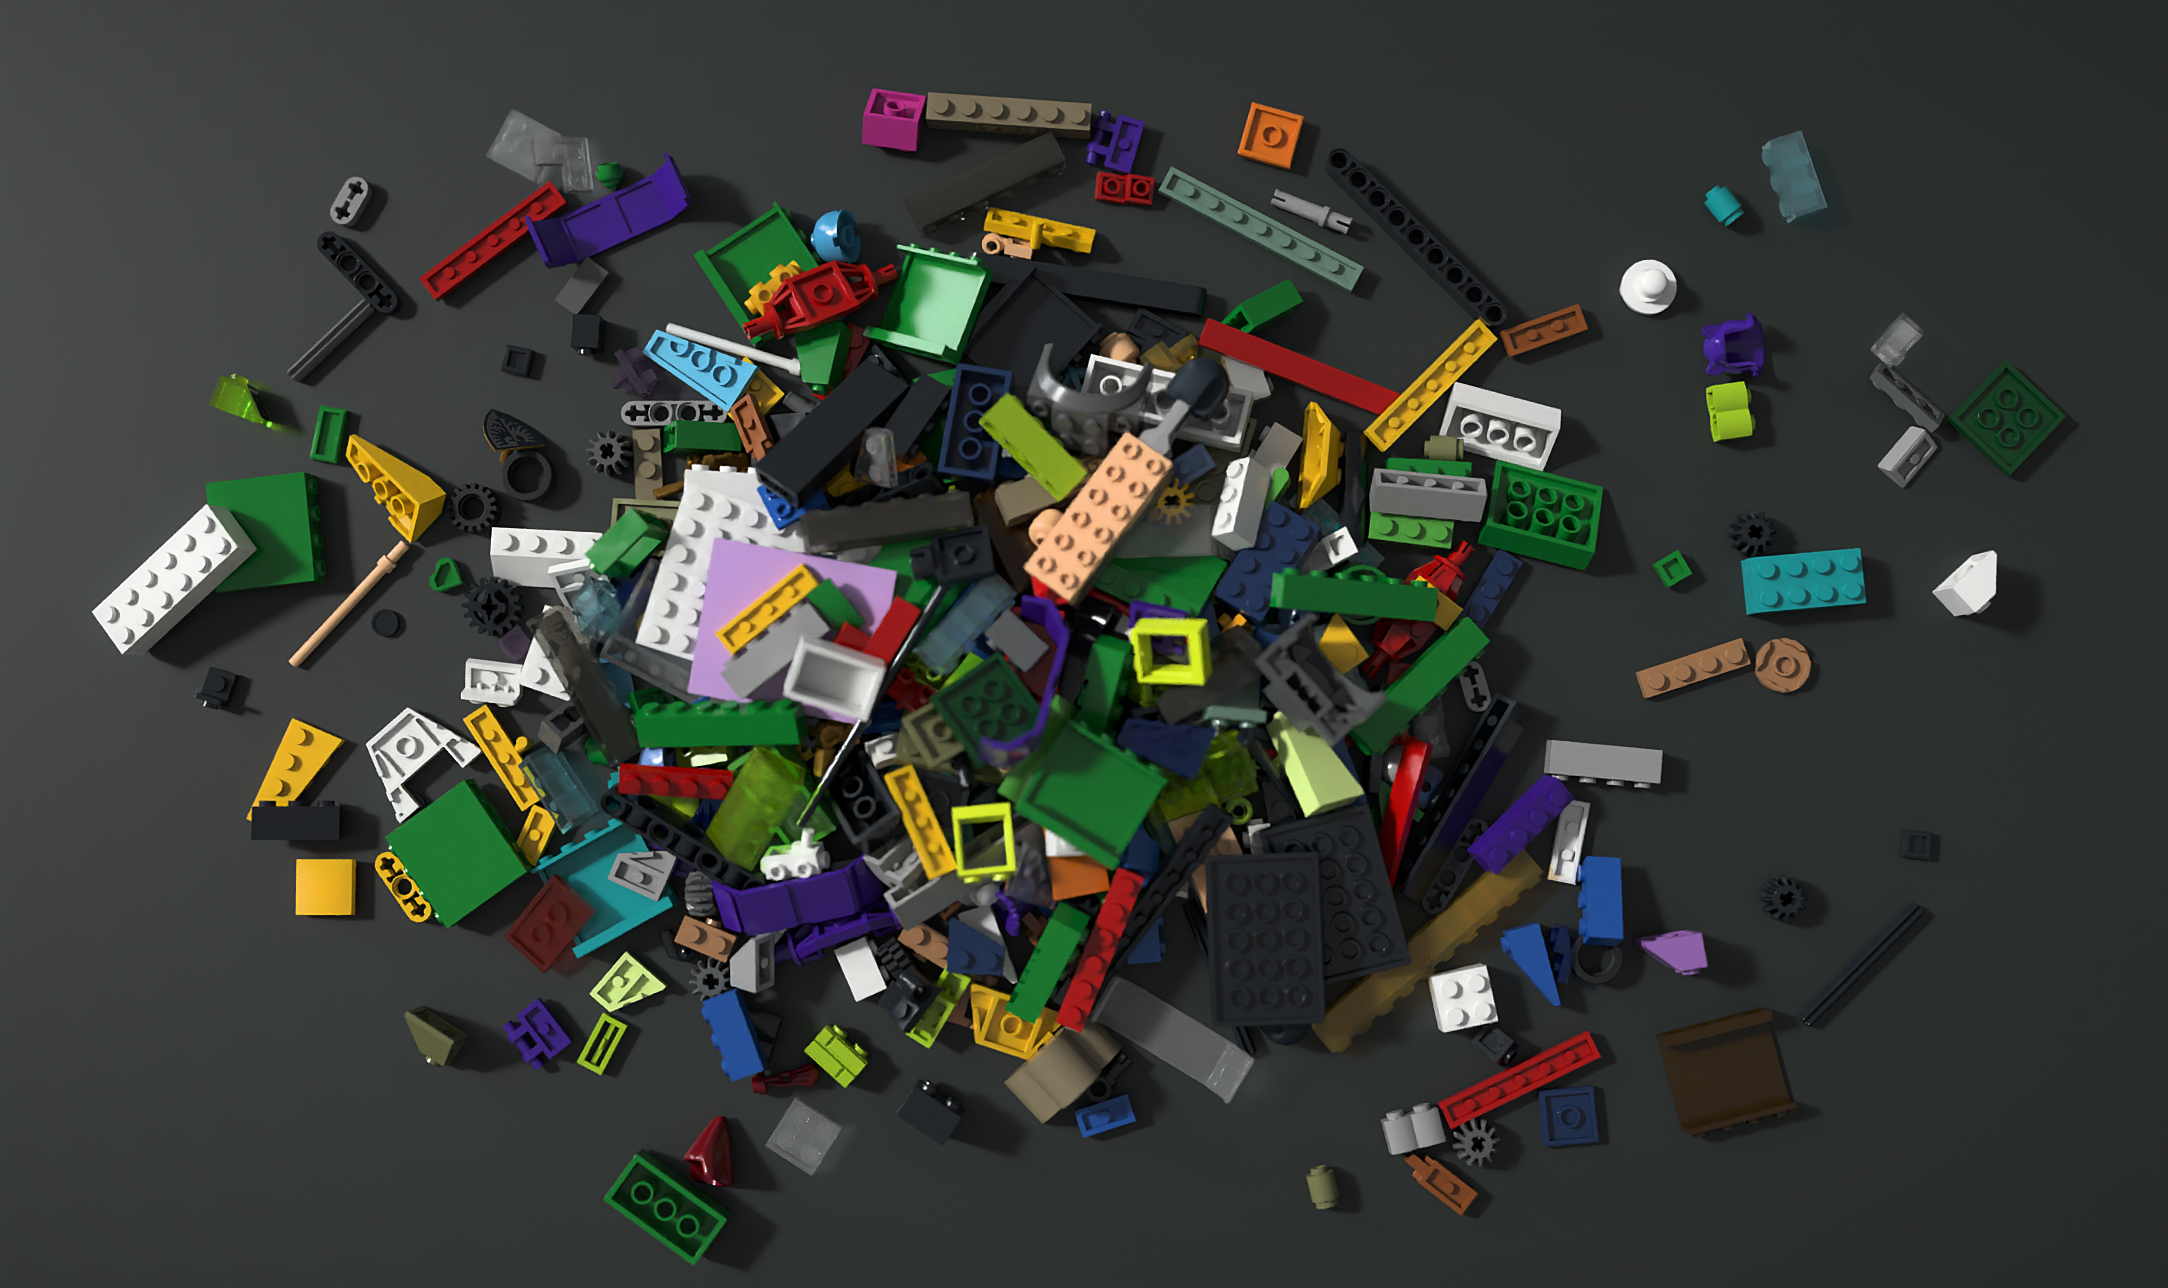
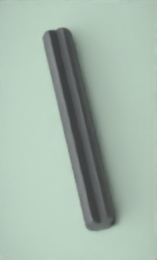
[287,299,375,382]

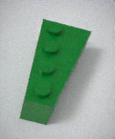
[1072,634,1135,746]
[1004,901,1090,1025]

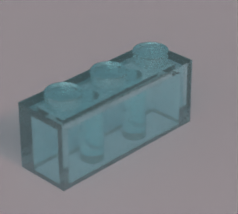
[1762,130,1827,224]
[518,746,599,835]

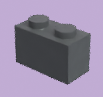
[984,609,1051,673]

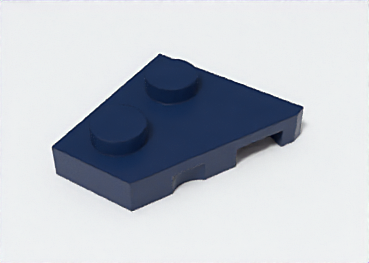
[946,918,1005,976]

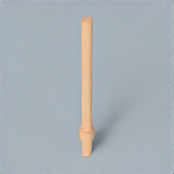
[289,540,410,668]

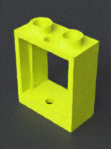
[1130,618,1212,684]
[952,803,1016,884]

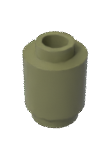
[1424,435,1464,461]
[1306,1165,1339,1209]

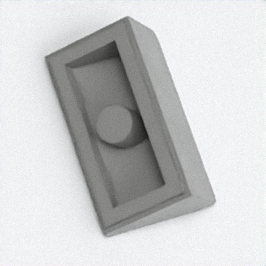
[1878,426,1938,488]

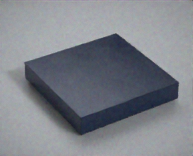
[1537,1085,1600,1147]

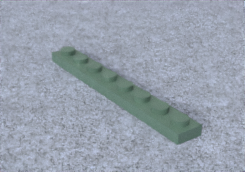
[1158,166,1364,293]

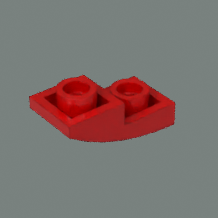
[1094,172,1155,206]

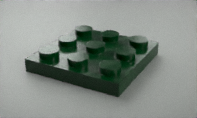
[1946,360,2066,476]
[929,651,1049,769]

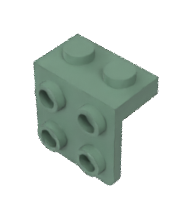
[1202,665,1266,729]

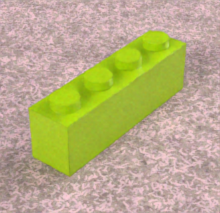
[978,393,1088,502]

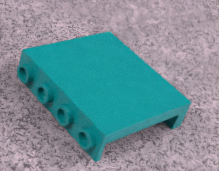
[530,818,680,959]

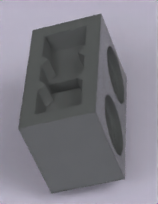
[538,690,602,755]

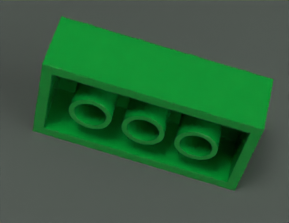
[603,1148,732,1266]

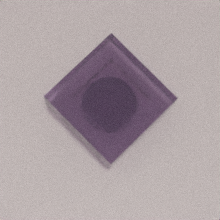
[496,625,532,664]

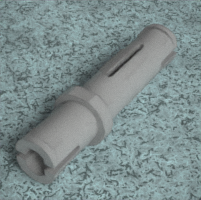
[1270,189,1353,234]

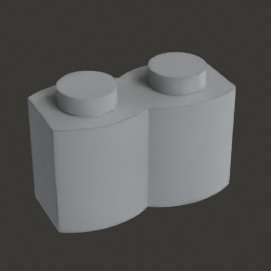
[1381,1103,1446,1155]

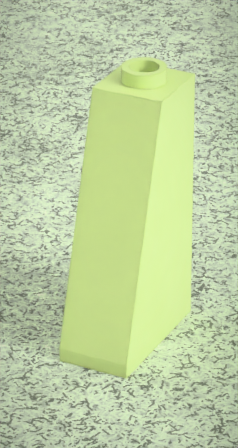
[1266,711,1364,817]

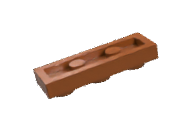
[1500,304,1588,358]

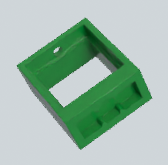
[585,507,671,580]

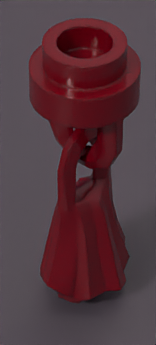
[751,1063,820,1095]

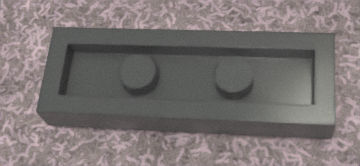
[1870,360,1945,433]

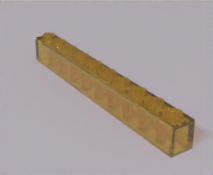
[1311,849,1543,1053]

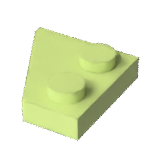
[590,951,668,1012]

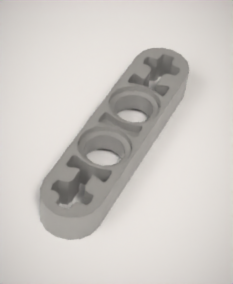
[621,401,729,427]

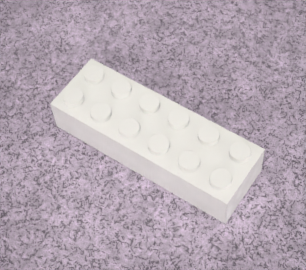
[1081,354,1253,453]
[92,504,257,655]

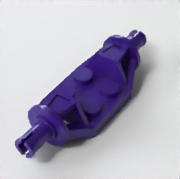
[774,896,904,968]

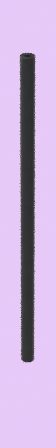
[795,585,950,828]

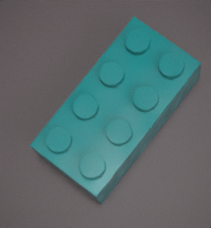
[1741,548,1866,615]

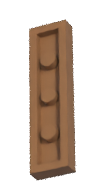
[1635,638,1751,699]

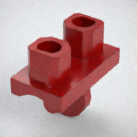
[887,667,936,713]

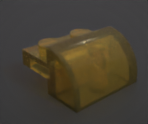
[1140,333,1198,374]

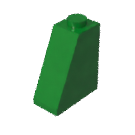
[1221,279,1303,336]
[794,321,853,396]
[663,420,744,455]

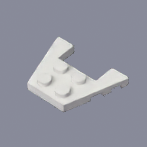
[366,707,483,823]

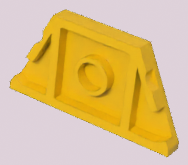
[969,981,1062,1060]

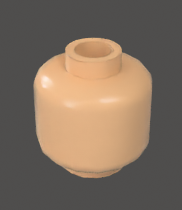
[1099,332,1139,365]
[1029,509,1064,547]

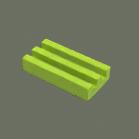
[577,1012,629,1075]

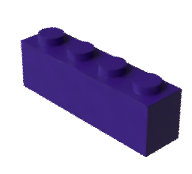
[1467,775,1575,875]

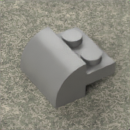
[863,820,925,889]

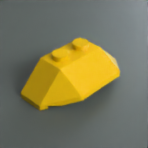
[1295,402,1344,515]

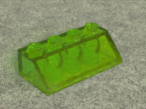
[1140,729,1258,828]
[706,745,806,871]

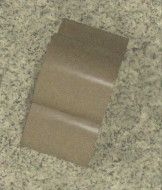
[1004,1012,1122,1124]

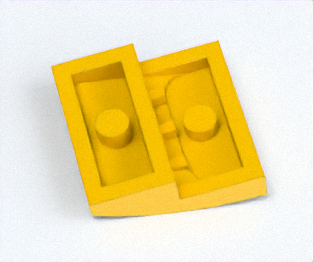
[296,859,356,915]

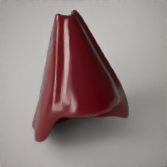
[683,1116,735,1187]

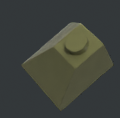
[404,1006,469,1067]

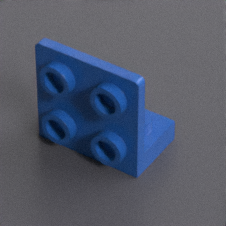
[757,485,837,531]

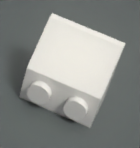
[1932,550,1997,616]

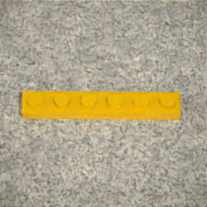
[1363,319,1497,452]

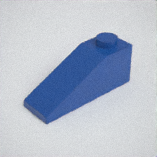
[1500,922,1561,1006]

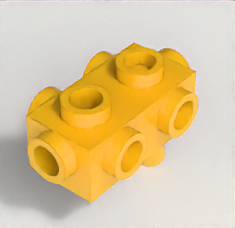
[744,260,804,316]

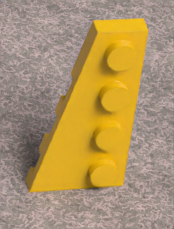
[246,718,346,821]

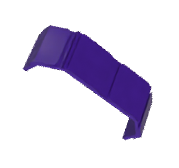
[525,153,694,269]
[979,596,1070,769]
[712,854,883,935]

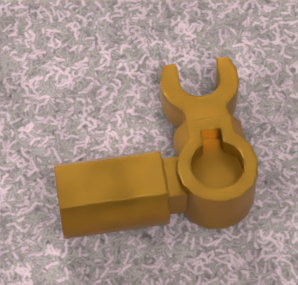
[813,721,860,777]

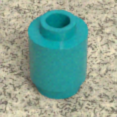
[1704,185,1744,227]

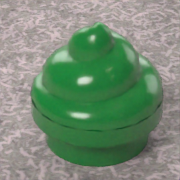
[596,162,624,191]

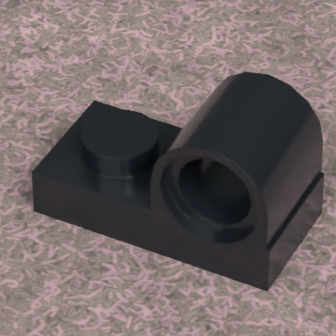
[889,968,943,1034]

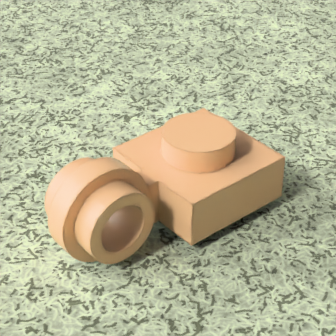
[982,233,1034,260]

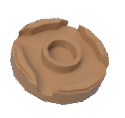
[1754,638,1812,693]

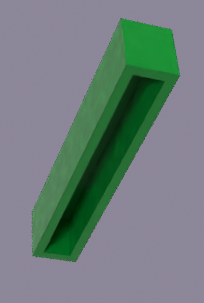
[1270,568,1438,622]
[1347,617,1490,755]
[634,699,808,748]

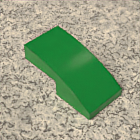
[807,577,867,633]

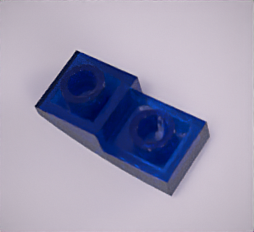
[1546,923,1571,985]

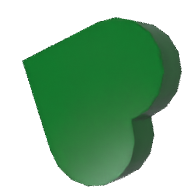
[429,557,466,593]

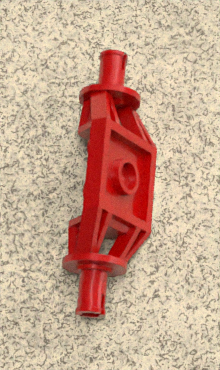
[742,260,898,340]
[1360,540,1475,680]

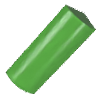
[998,695,1079,804]

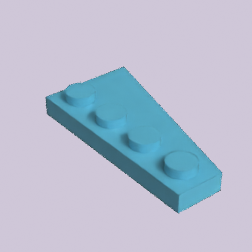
[642,330,761,413]

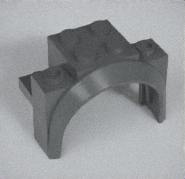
[1027,343,1154,456]
[1254,613,1387,747]

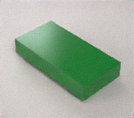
[309,405,350,464]

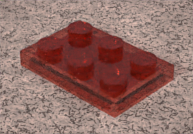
[503,874,597,974]

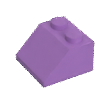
[1633,929,1708,975]

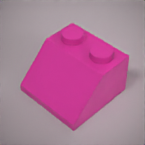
[862,88,926,152]

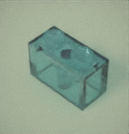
[571,576,624,644]

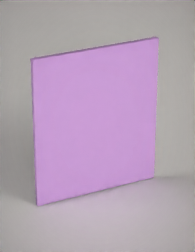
[687,537,898,727]

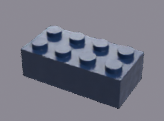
[938,363,1015,487]
[1213,501,1322,629]

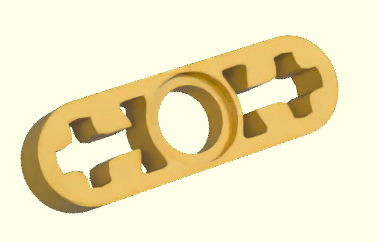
[375,852,435,922]

